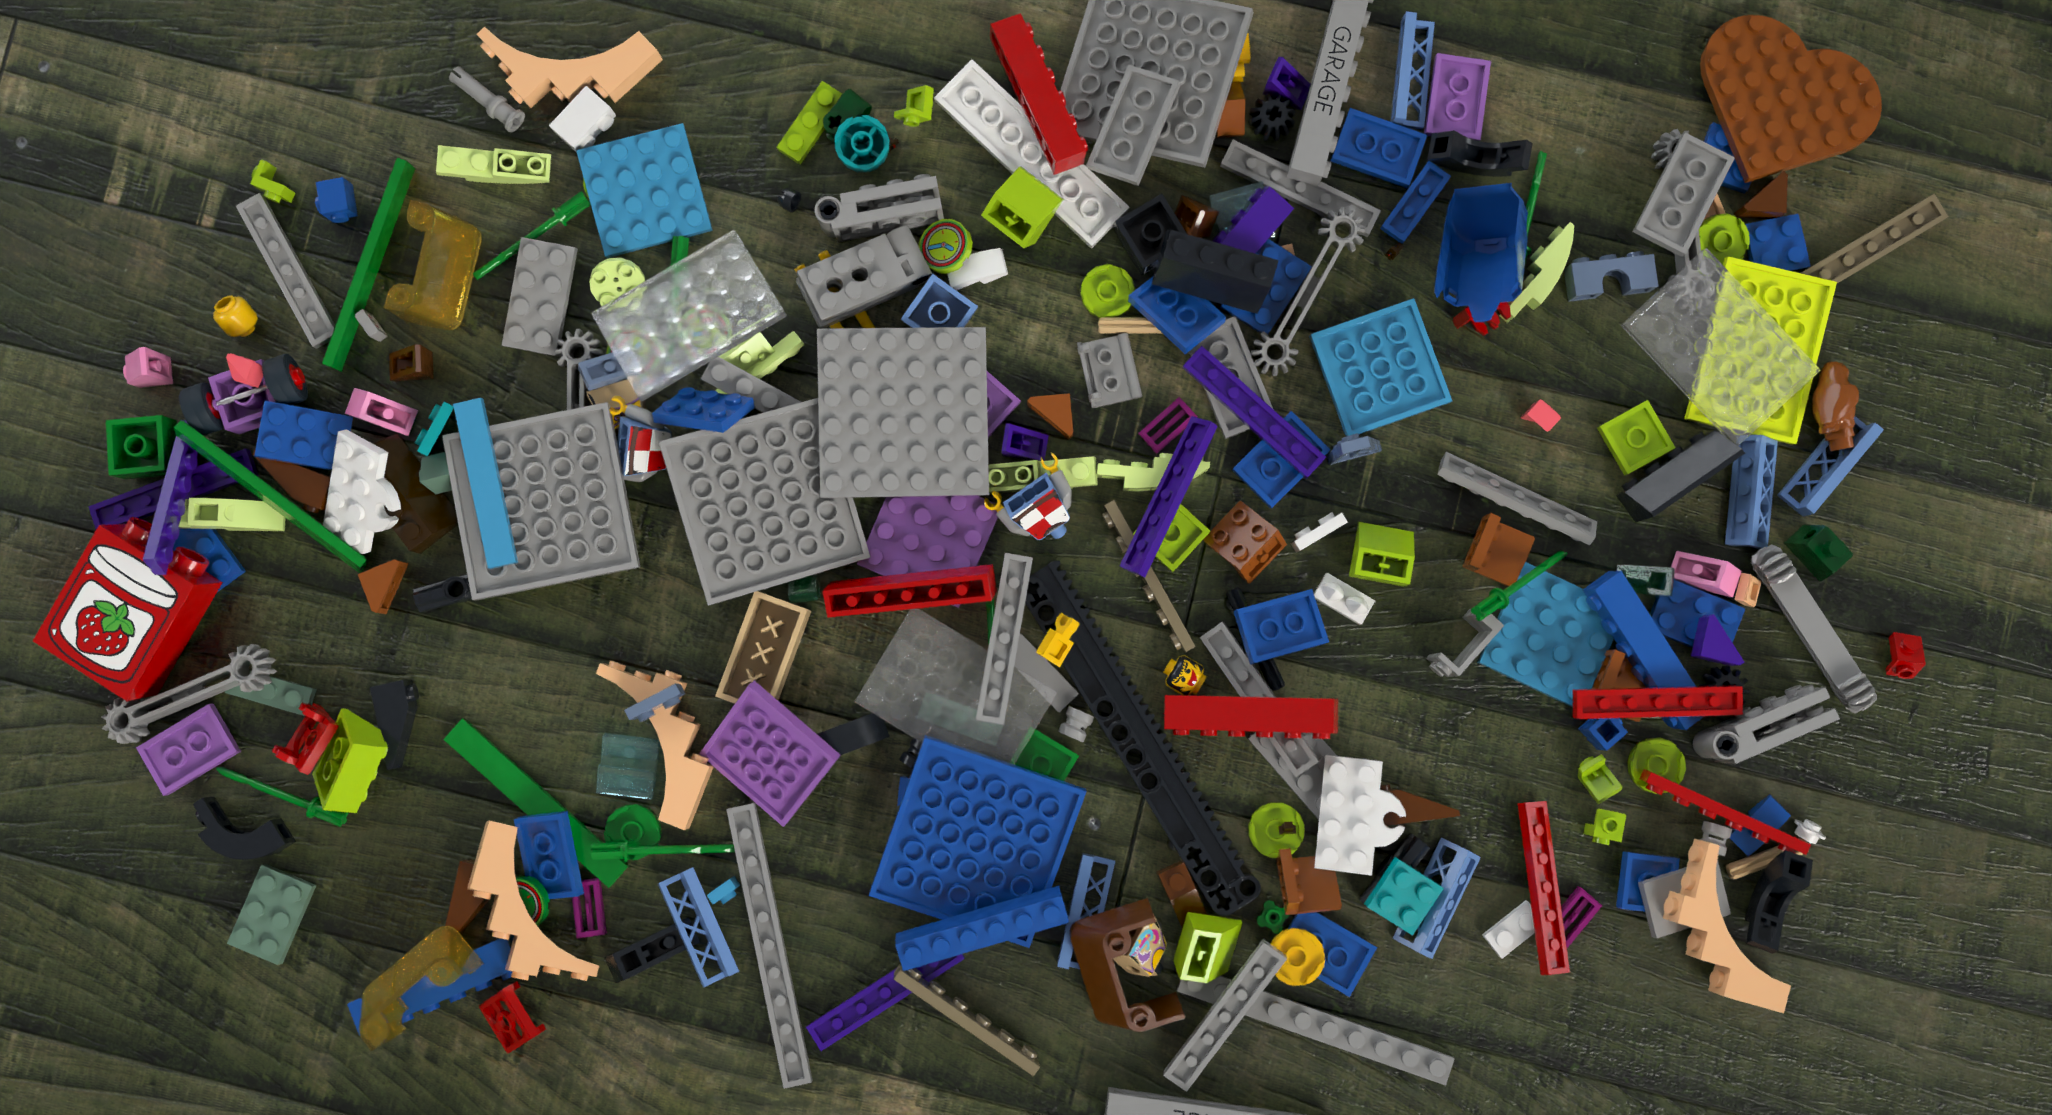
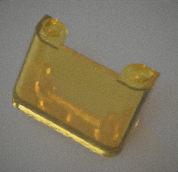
[384,200,482,330]
[359,926,484,1051]

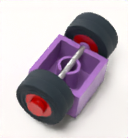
[179,354,308,436]

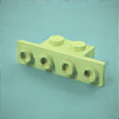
[715,328,804,394]

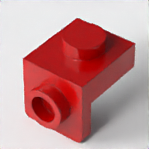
[1885,632,1926,679]

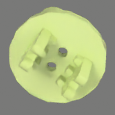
[589,258,646,309]

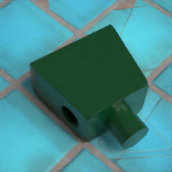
[1784,524,1853,582]

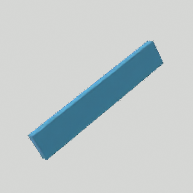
[453,398,518,569]

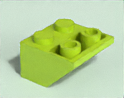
[981,166,1064,248]
[1349,522,1415,587]
[1173,912,1242,983]

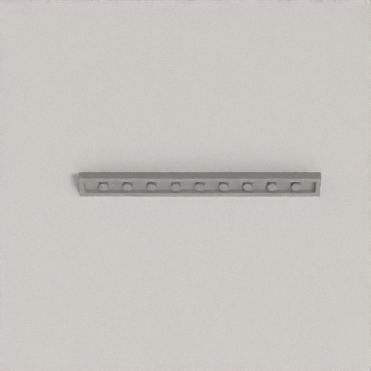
[726,803,813,1089]
[1177,975,1455,1086]

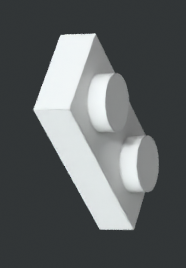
[1291,512,1347,553]
[1482,900,1535,959]

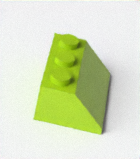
[312,708,388,813]

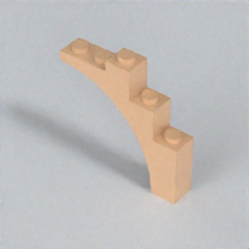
[477,27,663,108]
[596,660,713,830]
[467,821,599,981]
[1663,839,1791,1013]

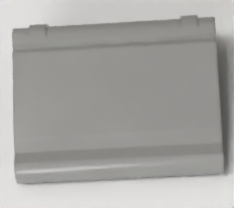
[1077,333,1143,408]

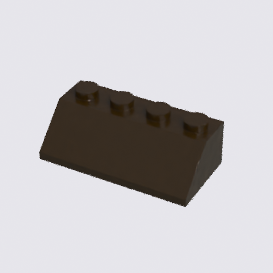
[373,434,458,554]

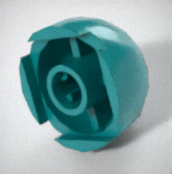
[835,115,890,173]

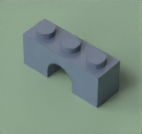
[1564,251,1658,302]

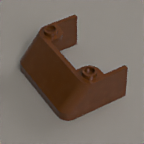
[1069,898,1185,1032]

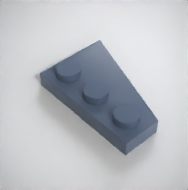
[1327,434,1382,465]

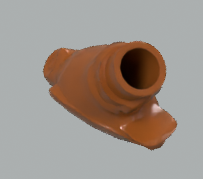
[1812,362,1859,451]

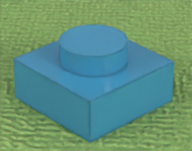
[707,876,740,904]

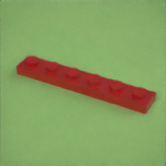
[1573,686,1743,719]
[1639,769,1811,855]
[1518,801,1570,975]

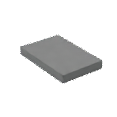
[1638,860,1731,938]

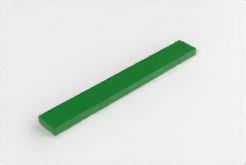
[322,158,416,372]
[174,420,366,573]
[443,718,629,888]

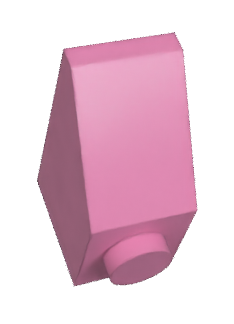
[123,347,173,388]
[345,388,418,436]
[1668,551,1742,597]

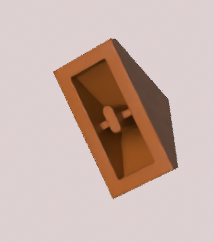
[1216,81,1245,138]
[1027,393,1073,440]
[358,559,409,614]

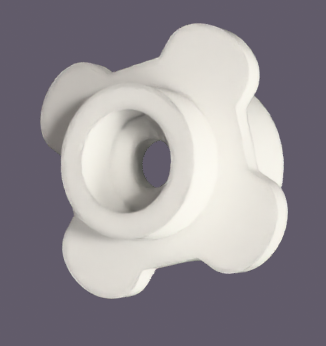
[1794,819,1826,844]

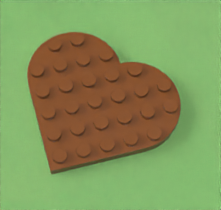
[1700,15,1882,183]

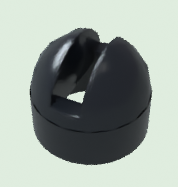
[778,188,801,213]

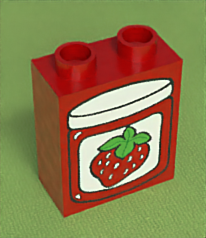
[33,517,223,701]

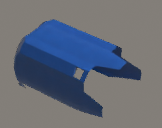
[1435,183,1528,322]

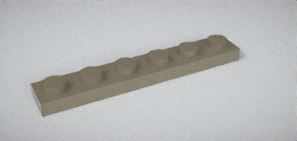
[1801,194,1949,283]
[1102,500,1196,653]
[894,963,1040,1076]

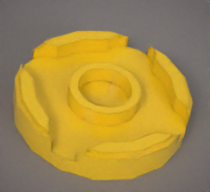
[1271,928,1325,986]

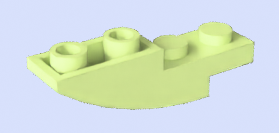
[436,145,551,184]
[1499,222,1574,323]
[1097,453,1210,491]
[988,456,1098,493]
[179,498,286,531]

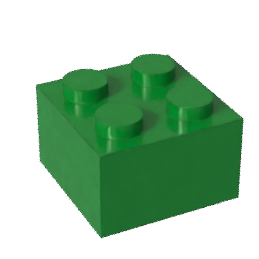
[106,415,177,479]

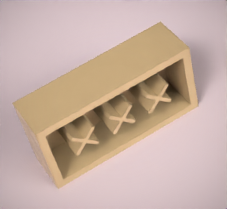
[715,591,811,704]

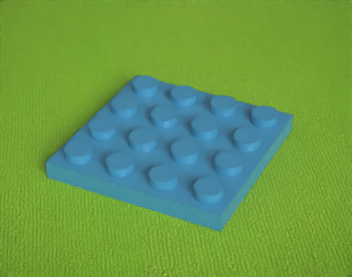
[576,123,713,258]
[1309,298,1452,436]
[1477,562,1614,707]

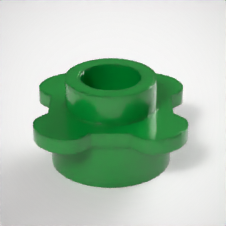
[1257,900,1290,934]

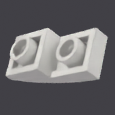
[947,248,1008,290]

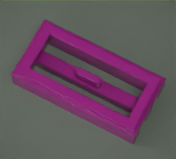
[1138,397,1198,455]
[572,878,607,938]
[1561,886,1602,948]

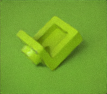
[894,85,934,127]
[250,159,295,203]
[1578,754,1622,804]
[1584,809,1626,845]

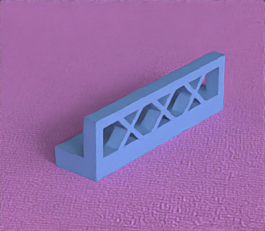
[1390,11,1435,130]
[1777,416,1884,517]
[1725,435,1778,550]
[1392,838,1481,959]
[1057,853,1115,969]
[658,867,739,987]

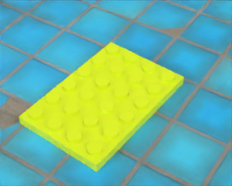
[1684,257,1837,445]

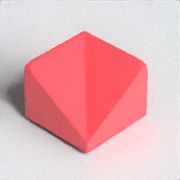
[226,353,263,388]
[1521,399,1561,432]

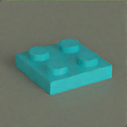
[415,402,454,456]
[1364,857,1444,936]

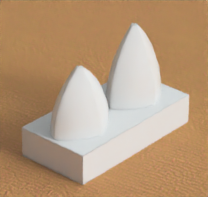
[1314,573,1375,625]

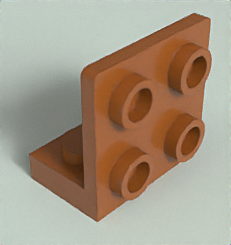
[1203,501,1287,584]
[1462,513,1535,586]
[1591,650,1646,722]
[1276,848,1342,915]

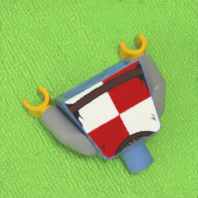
[609,396,672,482]
[984,452,1072,540]

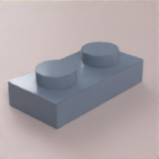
[578,347,642,391]
[625,684,685,722]

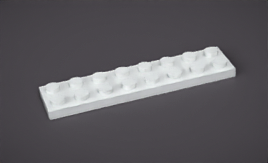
[934,60,1130,249]

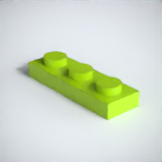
[777,81,842,165]

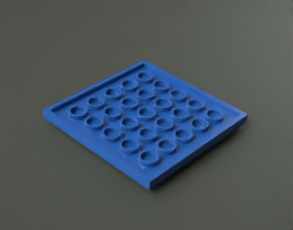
[869,735,1087,948]

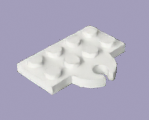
[323,429,401,554]
[1314,755,1406,875]

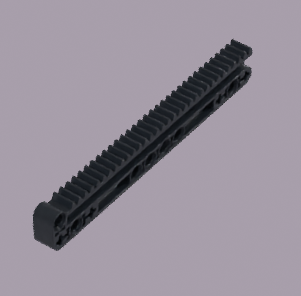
[1025,561,1261,916]

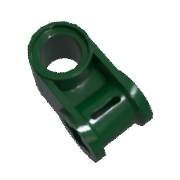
[823,88,872,143]

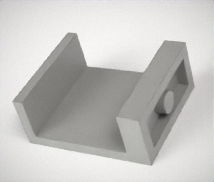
[1426,609,1504,677]

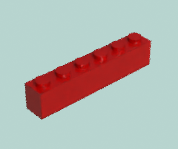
[990,13,1088,175]
[823,564,997,618]
[1164,695,1338,739]

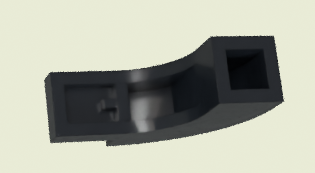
[1427,130,1533,177]
[817,711,890,755]
[193,797,296,860]
[1745,850,1813,954]

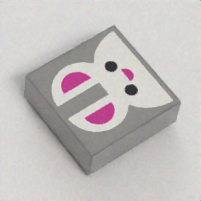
[355,309,388,342]

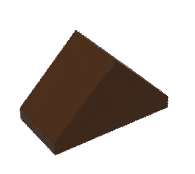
[1733,171,1788,219]
[1175,195,1220,237]
[389,344,434,381]

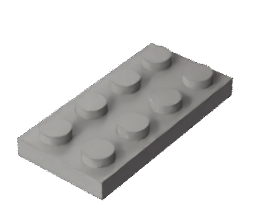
[1086,64,1181,186]
[1632,133,1735,257]
[502,237,578,356]
[1189,316,1274,439]
[1247,731,1337,820]

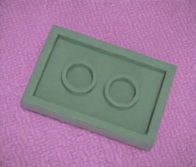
[227,864,317,965]

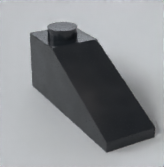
[370,680,419,770]
[604,917,700,983]

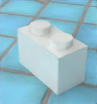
[549,86,616,152]

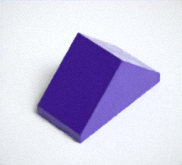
[1263,57,1311,110]
[1002,424,1049,461]
[1691,614,1745,666]

